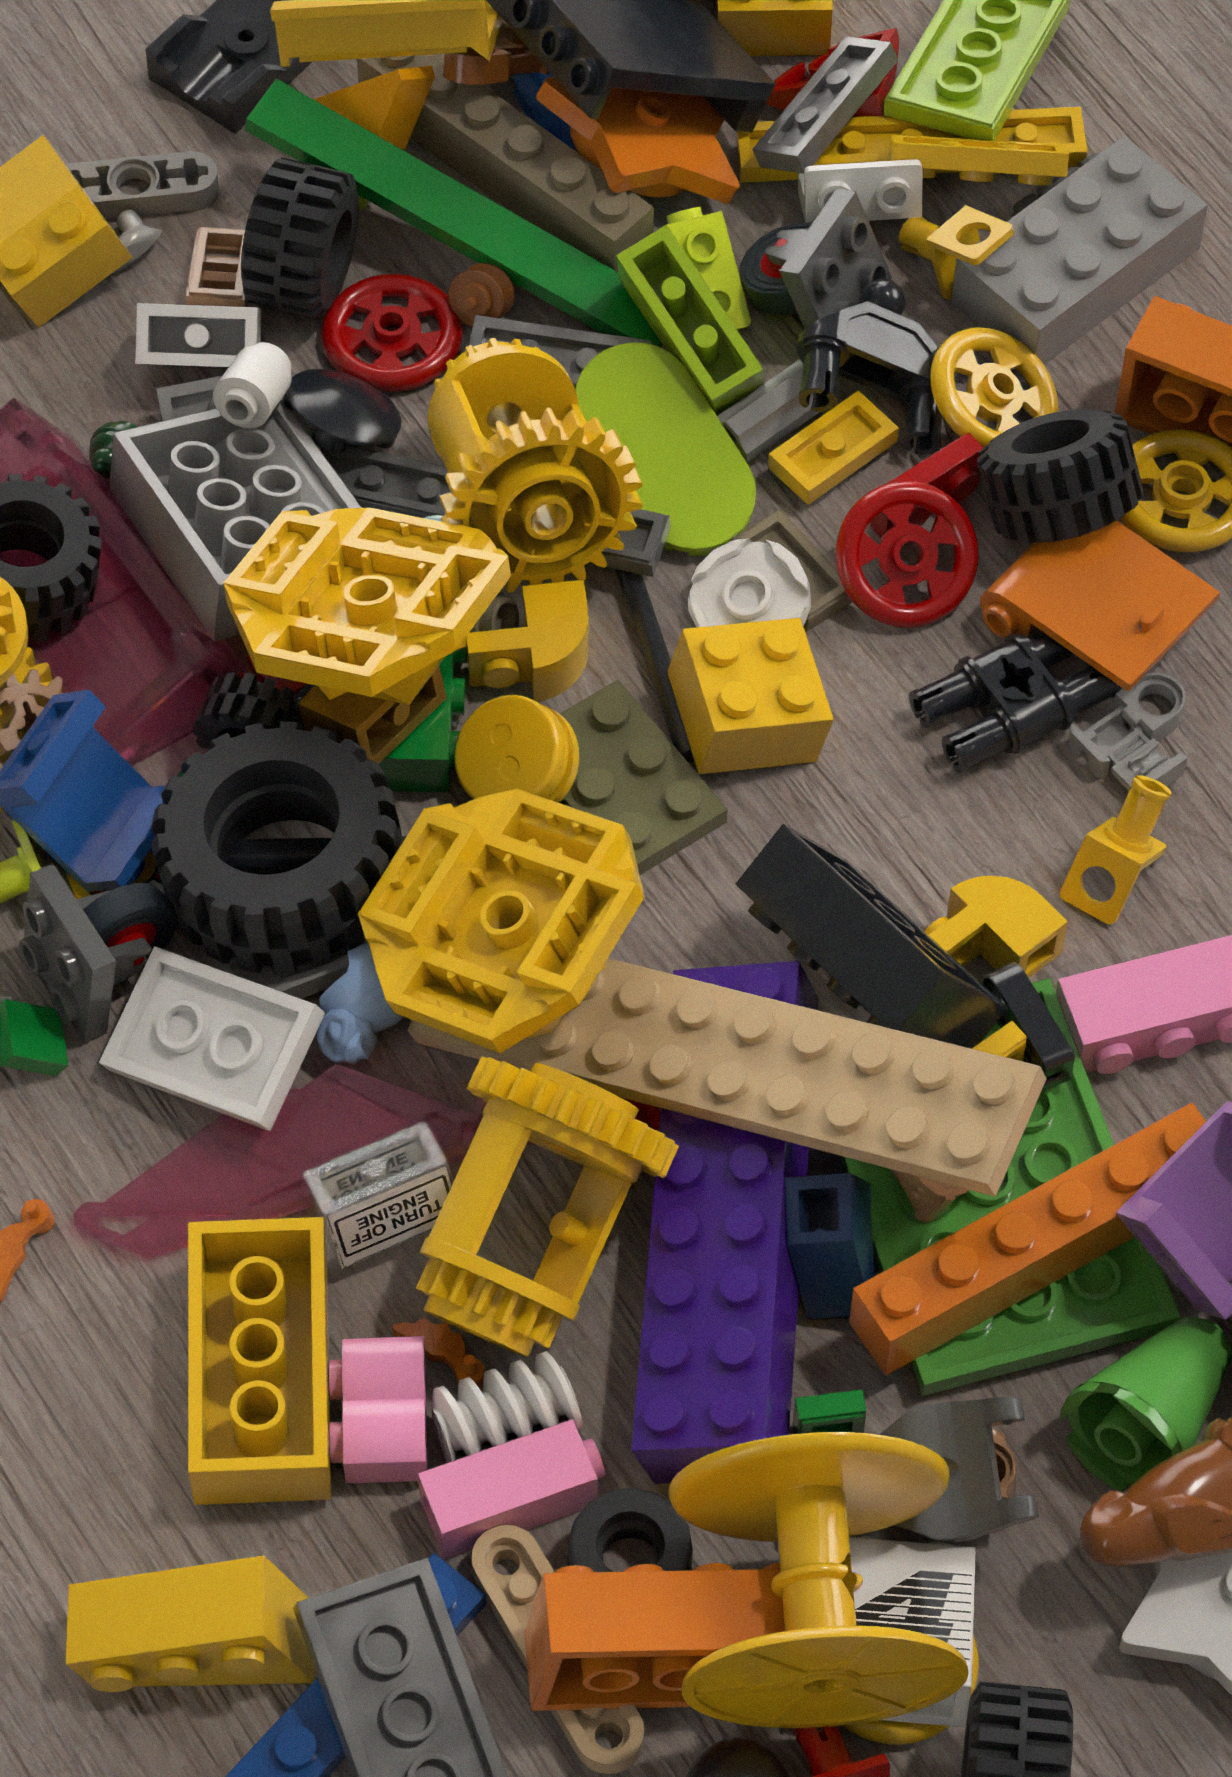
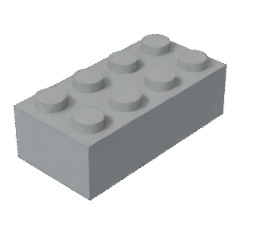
[951,136,1208,365]

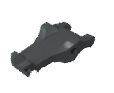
[879,1397,1039,1543]

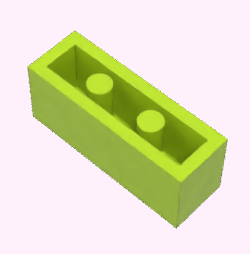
[616,225,764,416]

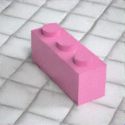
[1056,935,1232,1074]

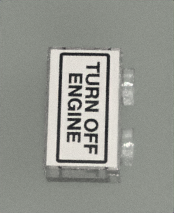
[302,1121,454,1269]

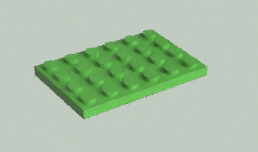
[838,978,1180,1396]

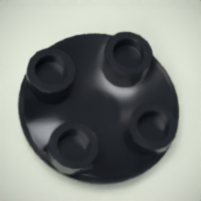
[283,369,402,452]

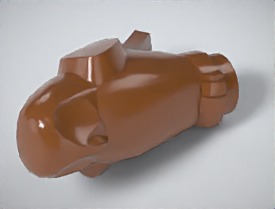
[1080,1416,1232,1567]

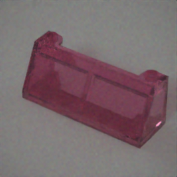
[0,397,249,766]

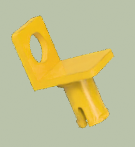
[899,205,1014,300]
[1059,775,1172,925]

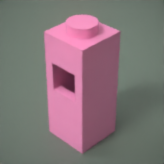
[418,1419,605,1560]

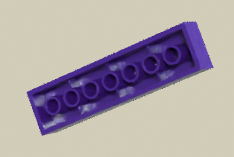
[631,961,819,1484]

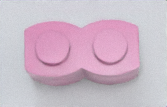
[329,1336,428,1483]

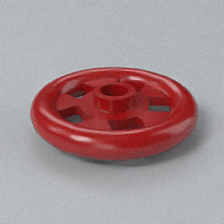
[321,274,463,392]
[835,481,979,628]

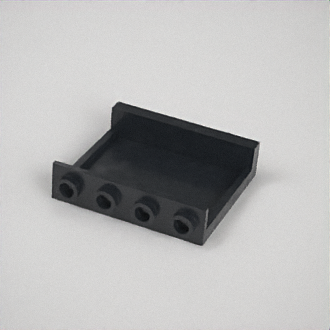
[486,0,776,133]

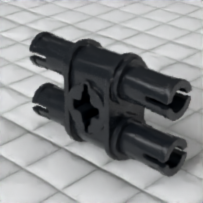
[909,630,1121,773]

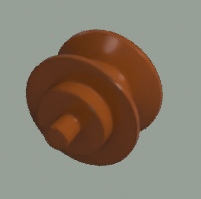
[448,263,514,327]

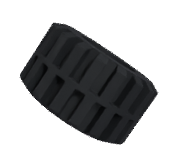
[241,157,359,319]
[977,409,1144,542]
[0,474,102,643]
[961,1681,1073,1777]

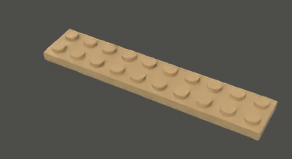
[407,958,1046,1197]

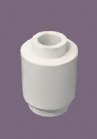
[213,342,292,429]

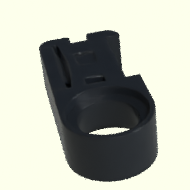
[981,962,1075,1093]

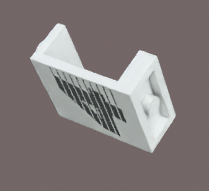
[849,1536,976,1727]

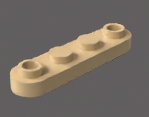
[472,1525,644,1774]

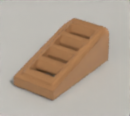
[186,227,249,307]

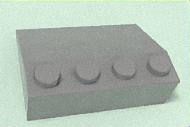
[109,399,362,641]

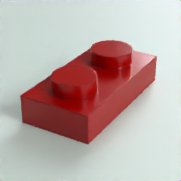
[870,432,983,537]

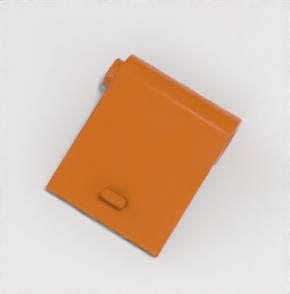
[980,520,1220,692]

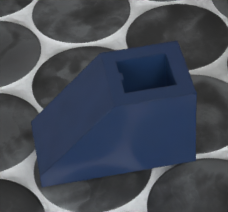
[785,1173,874,1320]

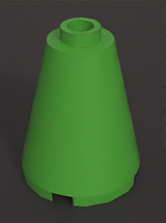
[1060,1316,1232,1492]

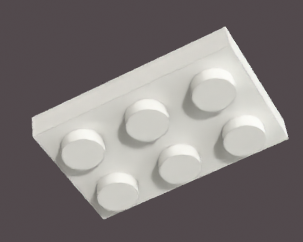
[99,946,325,1131]

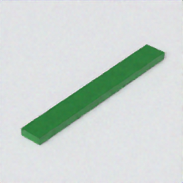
[244,78,662,348]

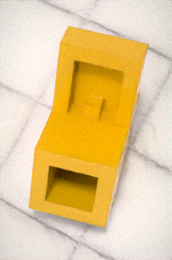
[466,580,589,701]
[925,876,1068,978]

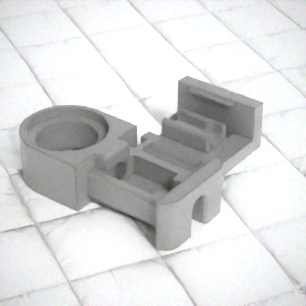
[1067,673,1187,791]

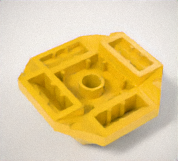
[223,507,511,705]
[358,789,645,1053]

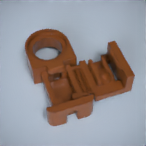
[443,34,549,85]

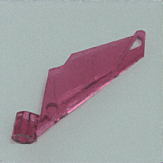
[73,1064,532,1259]

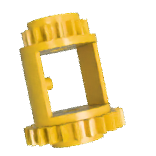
[427,338,643,593]
[416,1056,679,1357]

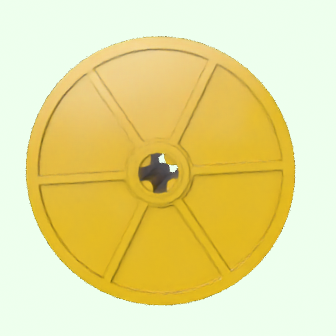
[668,1432,969,1728]

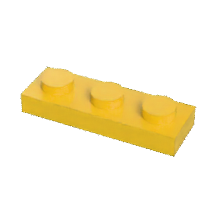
[889,134,1069,185]

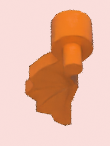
[0,1199,55,1302]
[392,1317,485,1392]

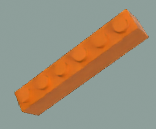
[849,1102,1206,1376]

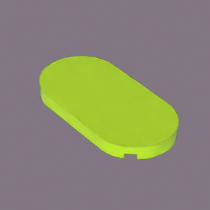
[575,342,756,557]

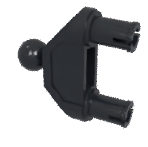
[796,278,942,455]

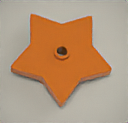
[536,77,740,204]

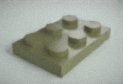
[560,679,728,875]

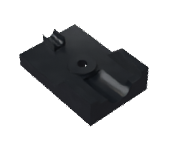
[145,0,312,134]

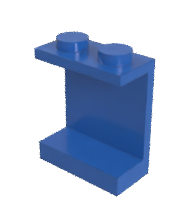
[0,690,166,892]

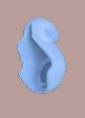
[317,942,403,1065]

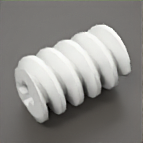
[432,1351,583,1463]

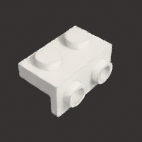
[798,159,923,223]

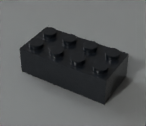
[735,824,1008,1049]

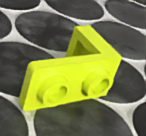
[666,207,751,330]

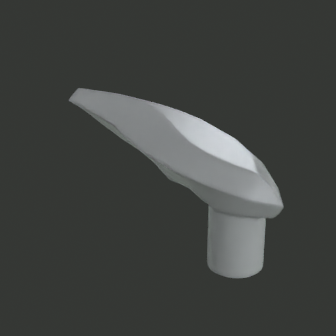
[109,210,162,276]

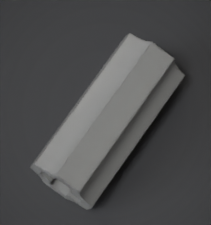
[717,359,819,463]

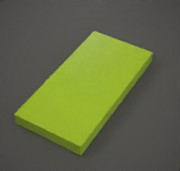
[884,0,1071,141]

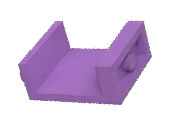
[1116,1101,1232,1320]

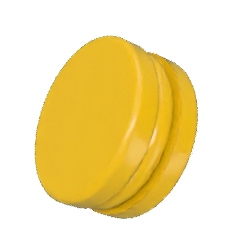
[454,695,580,803]

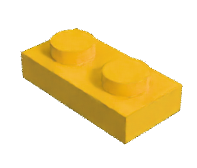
[768,390,899,505]

